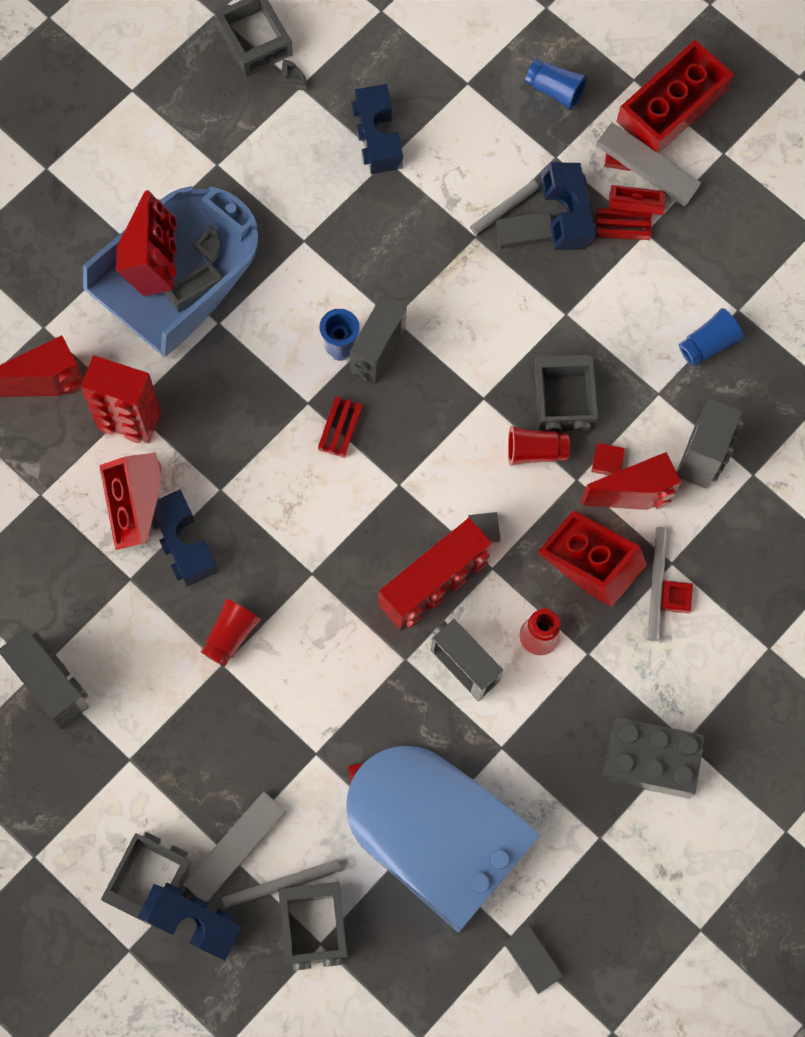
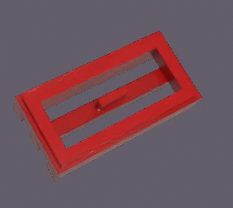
[609,185,665,215]
[596,208,652,240]
[318,396,362,458]

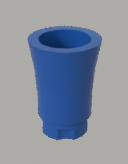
[525,59,588,111]
[678,308,744,366]
[319,309,360,361]

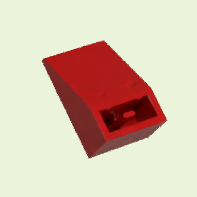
[116,190,177,297]

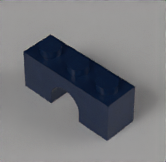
[351,84,403,174]
[540,162,596,250]
[151,489,218,587]
[137,882,242,961]

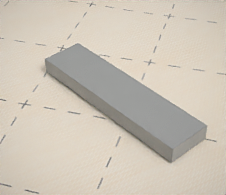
[595,122,701,207]
[183,791,286,902]

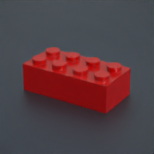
[616,40,734,154]
[80,355,161,443]
[378,517,492,631]

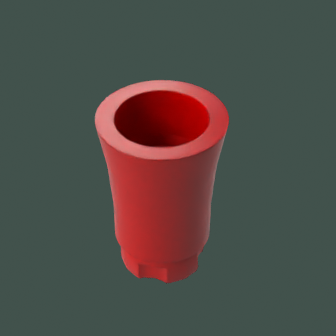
[508,426,570,466]
[201,599,261,667]
[519,608,560,655]

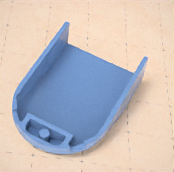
[83,186,258,358]
[347,746,540,933]

